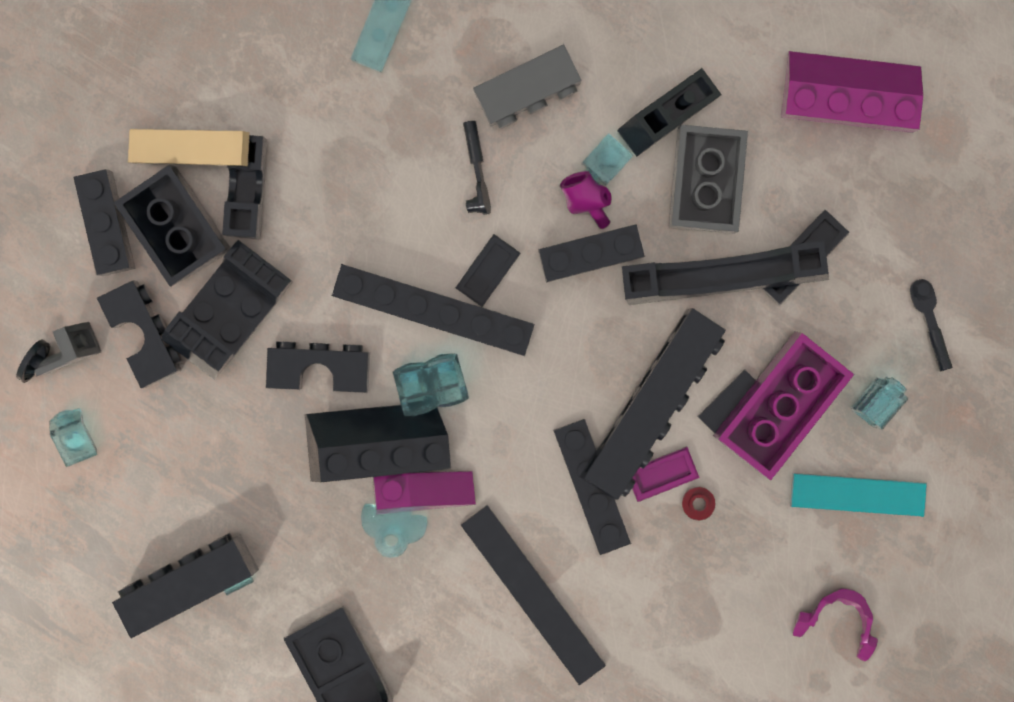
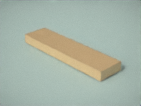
[128,129,250,166]

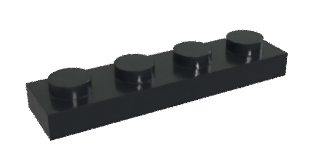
[553,419,631,555]

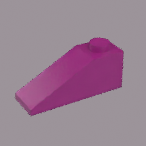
[373,471,476,515]

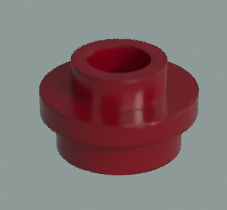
[682,487,716,521]

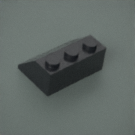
[113,165,230,287]

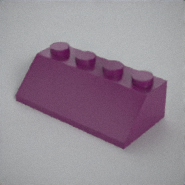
[781,51,923,133]

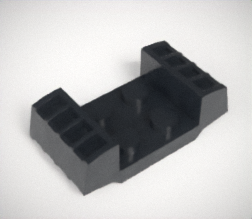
[161,240,293,380]

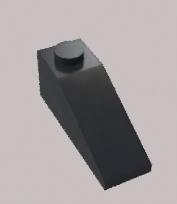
[617,68,722,157]

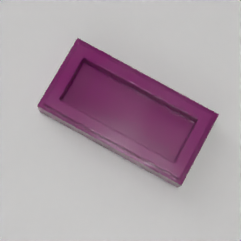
[632,446,700,502]

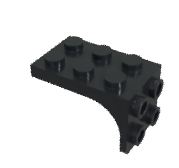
[284,606,393,702]

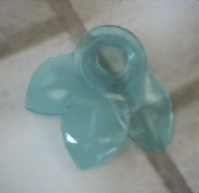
[361,504,427,558]

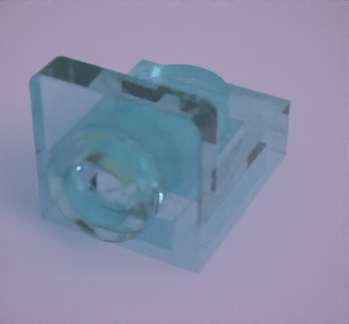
[582,133,633,186]
[49,408,97,467]

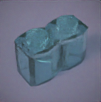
[393,354,469,416]
[851,377,909,431]

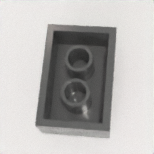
[669,125,748,234]

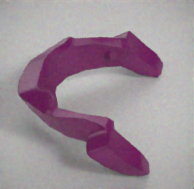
[793,589,878,661]

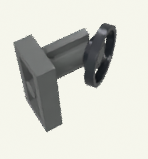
[16,322,101,383]

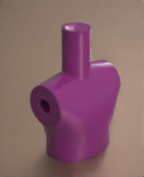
[560,171,612,229]

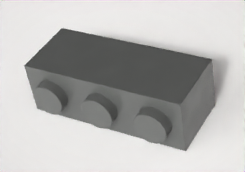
[473,44,582,129]

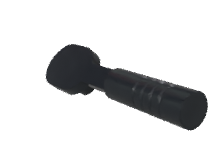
[463,121,491,215]
[910,279,953,372]

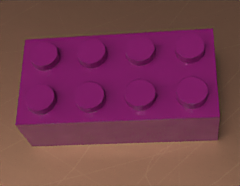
[713,331,855,480]

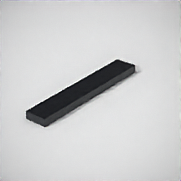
[461,505,606,686]

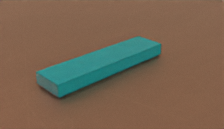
[790,473,927,517]

